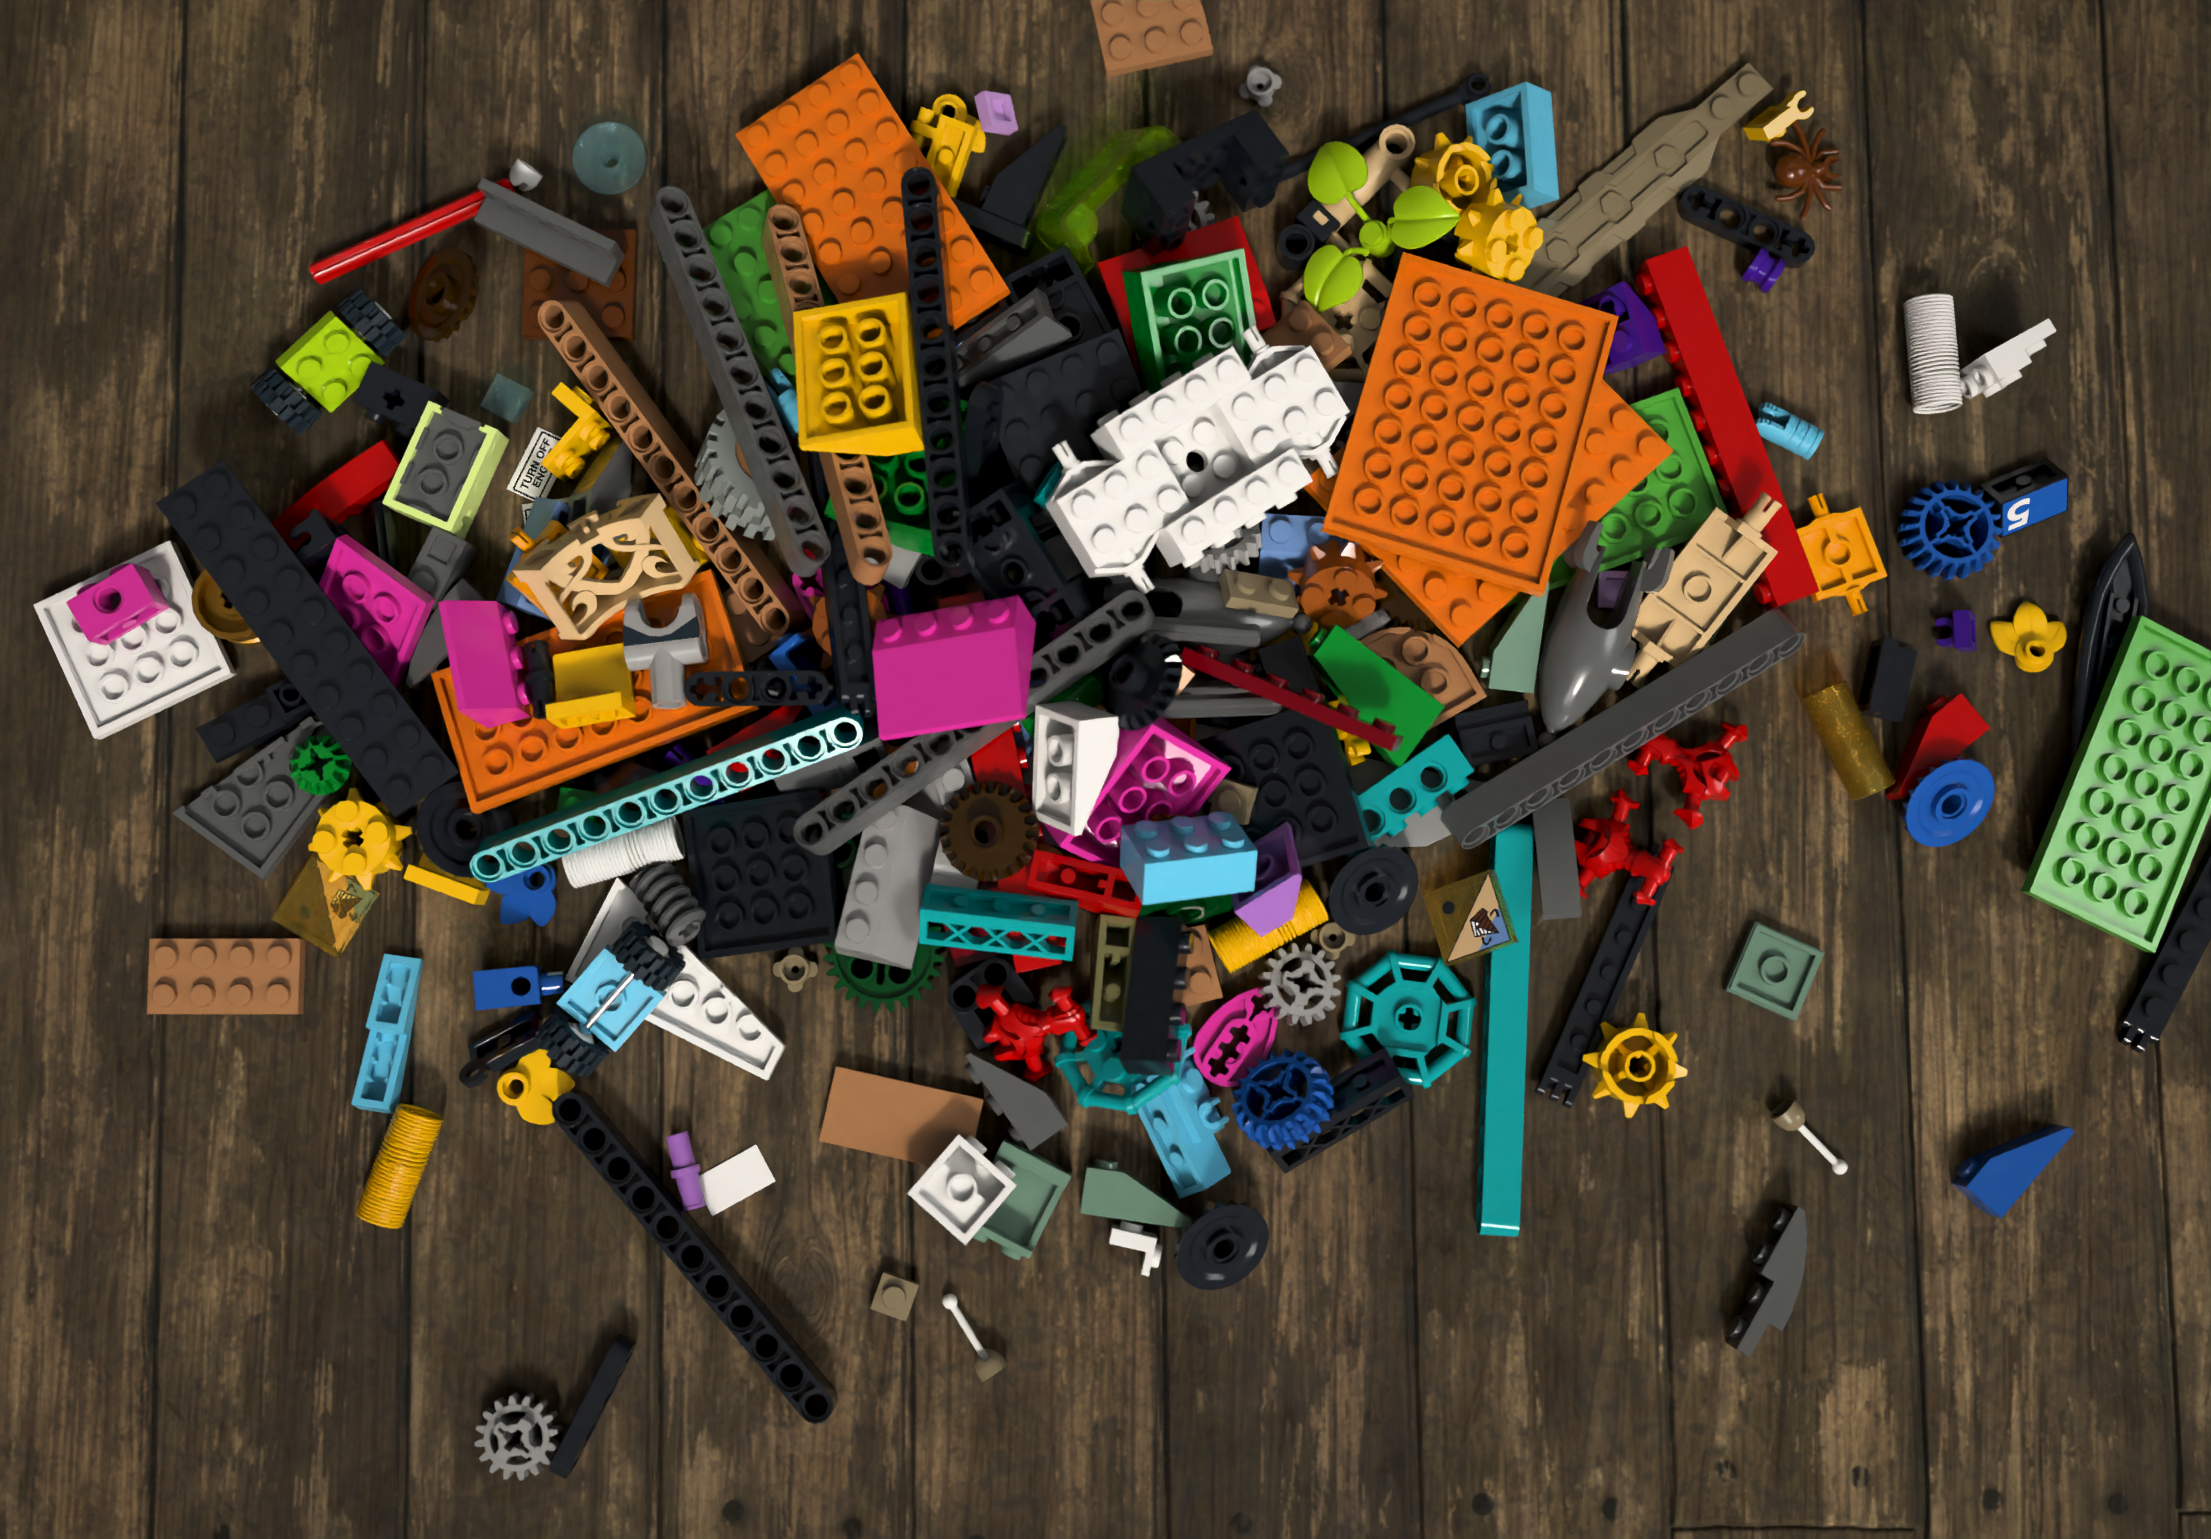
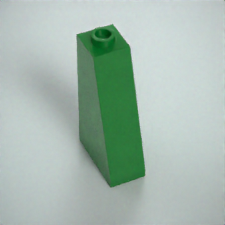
[1307,624,1445,768]

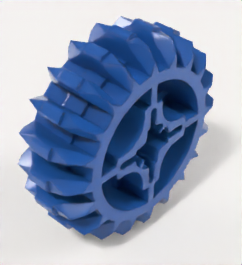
[1896,479,2004,581]
[1231,1048,1335,1152]

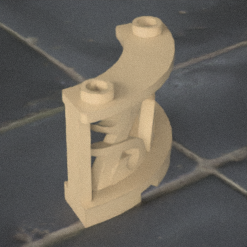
[513,493,700,640]

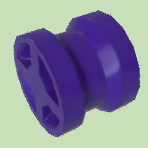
[1740,247,1787,294]

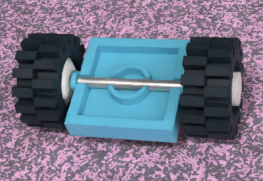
[536,921,686,1077]

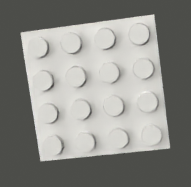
[34,540,237,740]

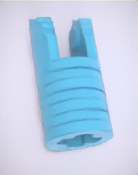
[763,368,799,439]
[1754,402,1825,460]

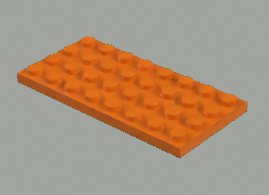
[735,53,1011,339]
[431,569,759,814]

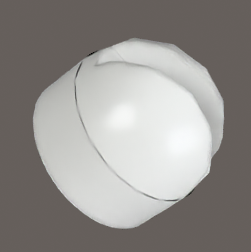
[509,158,543,191]

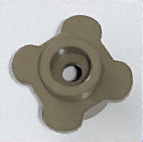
[1310,915,1355,960]
[773,947,818,992]

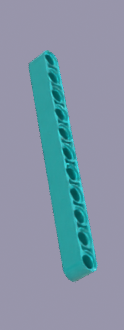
[470,705,865,883]
[1476,822,1534,1237]

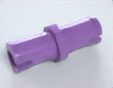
[666,1131,706,1211]

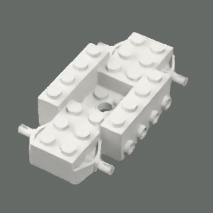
[1045,325,1350,595]

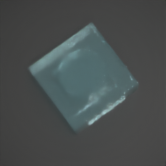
[480,373,534,425]

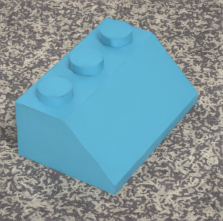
[1465,82,1559,209]

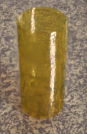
[1801,681,1896,801]

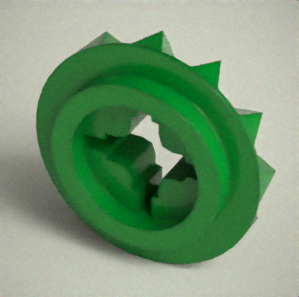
[288,735,351,795]

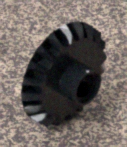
[1102,633,1183,731]
[415,781,514,879]
[1325,843,1419,935]
[1174,1200,1269,1290]

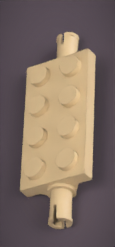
[1626,491,1782,688]

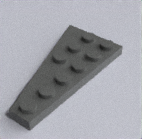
[172,715,354,880]

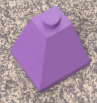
[1231,822,1302,937]

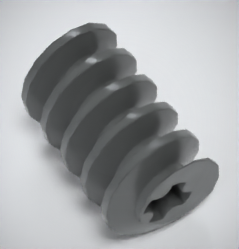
[630,863,706,947]

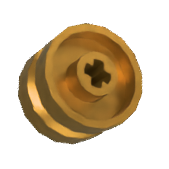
[191,569,263,647]

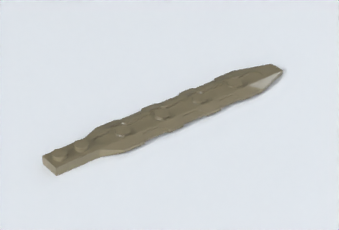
[1503,62,1773,298]

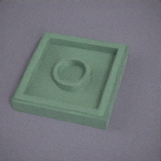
[1723,921,1825,1021]

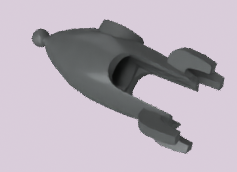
[1537,520,1675,749]
[1085,567,1313,667]

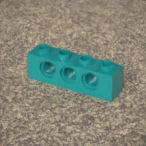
[1344,734,1474,858]

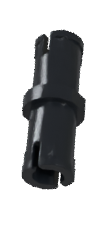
[524,640,556,719]

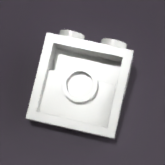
[1960,318,2056,399]
[907,1134,1017,1245]

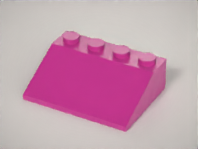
[872,595,1036,741]
[1042,718,1231,869]

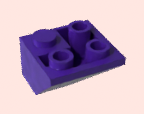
[1577,282,1666,376]

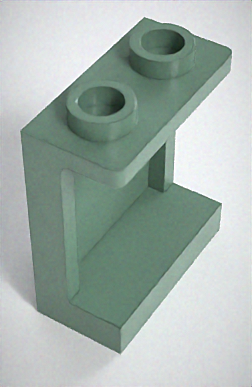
[973,1138,1072,1260]

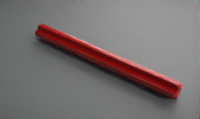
[309,177,516,284]

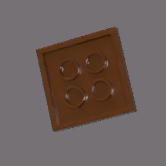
[522,229,639,341]

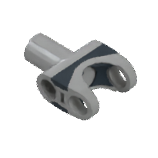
[623,593,708,710]

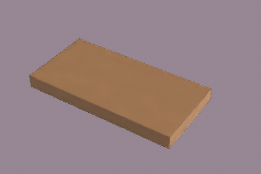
[819,1066,984,1166]

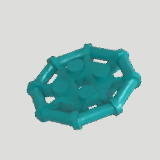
[1339,949,1478,1089]
[1054,998,1192,1115]

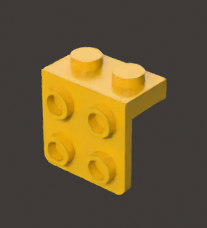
[541,382,613,482]

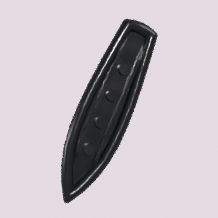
[2069,533,2149,770]

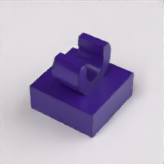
[1936,610,1977,652]

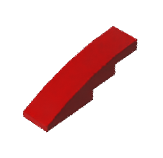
[272,440,401,553]

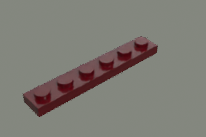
[1181,643,1404,751]

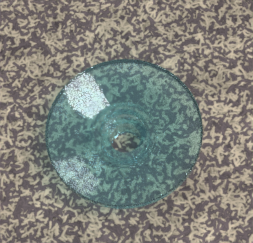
[572,122,646,194]

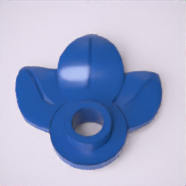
[485,863,557,927]

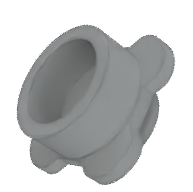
[1239,65,1282,108]

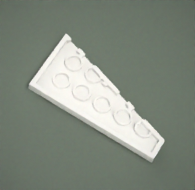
[565,877,786,1081]

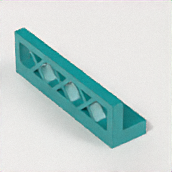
[919,884,1079,961]

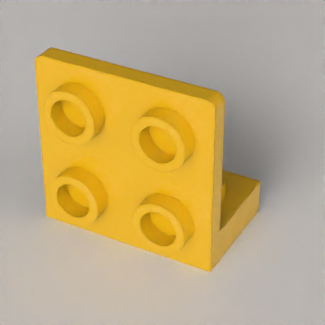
[545,643,636,729]

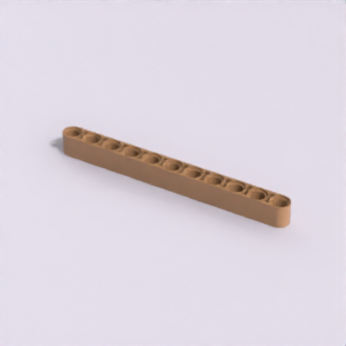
[761,204,893,585]
[537,300,806,636]

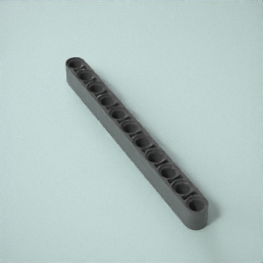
[648,186,831,577]
[793,590,1155,856]
[1440,609,1806,850]

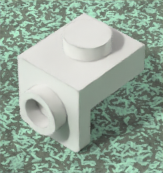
[1109,1220,1163,1276]

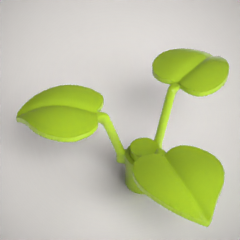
[1304,141,1461,314]

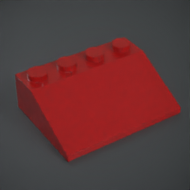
[1097,215,1277,373]

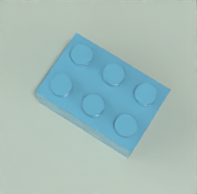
[1120,812,1257,905]

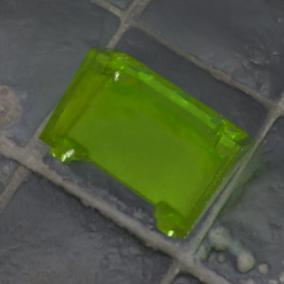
[1035,125,1183,276]

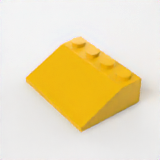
[793,292,924,456]

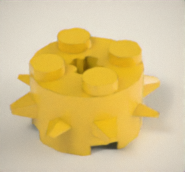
[1410,132,1497,216]
[1454,188,1543,282]
[308,787,413,891]
[1582,1013,1688,1118]

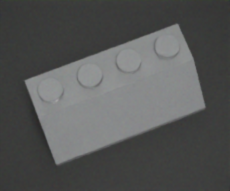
[834,805,940,970]

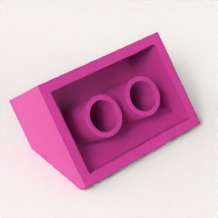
[438,600,532,728]

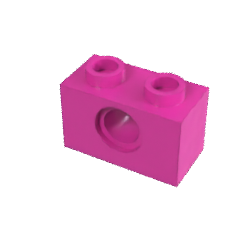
[66,563,170,646]

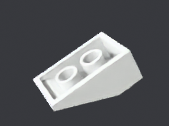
[1032,701,1119,836]

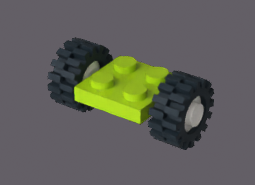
[250,286,407,435]

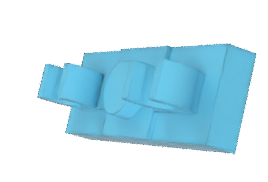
[1167,1046,1229,1144]

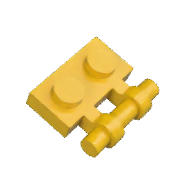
[909,107,979,198]

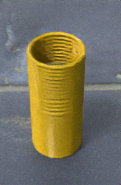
[1207,878,1329,974]
[355,1103,444,1229]

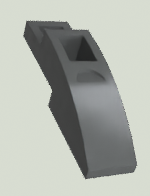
[1726,1202,1807,1357]

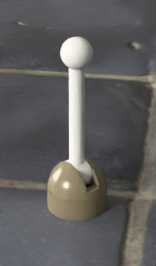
[1770,1097,1848,1174]
[942,1293,1007,1382]

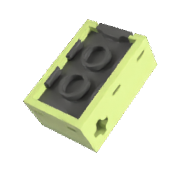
[382,401,509,540]

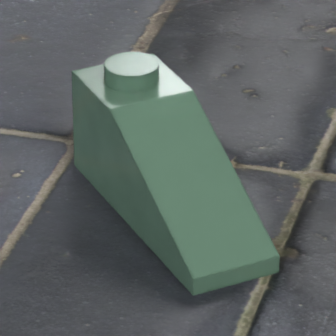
[1479,580,1550,693]
[1080,1158,1193,1229]

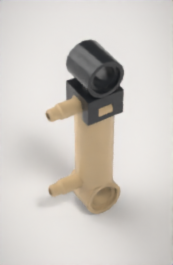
[1275,124,1415,272]

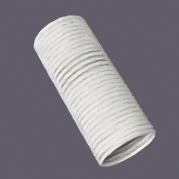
[1903,293,1963,414]
[562,816,685,888]

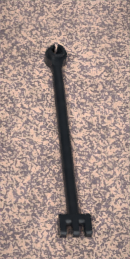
[1279,73,1492,183]

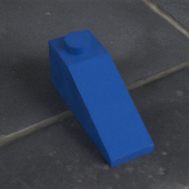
[1951,1124,2075,1218]

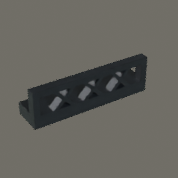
[1267,1047,1415,1174]

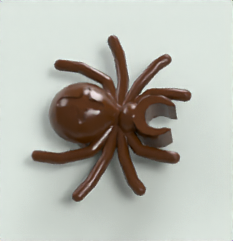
[1770,120,1843,220]

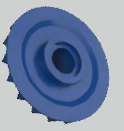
[1901,756,1995,847]

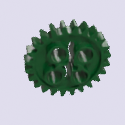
[823,913,946,1012]

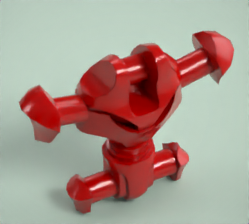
[1626,720,1748,830]
[1574,788,1684,906]
[975,984,1098,1084]

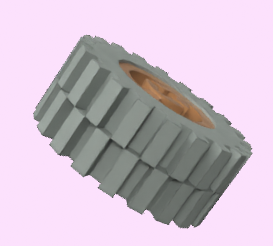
[694,409,813,540]

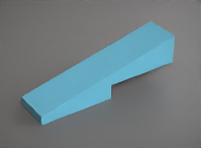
[351,954,424,1114]

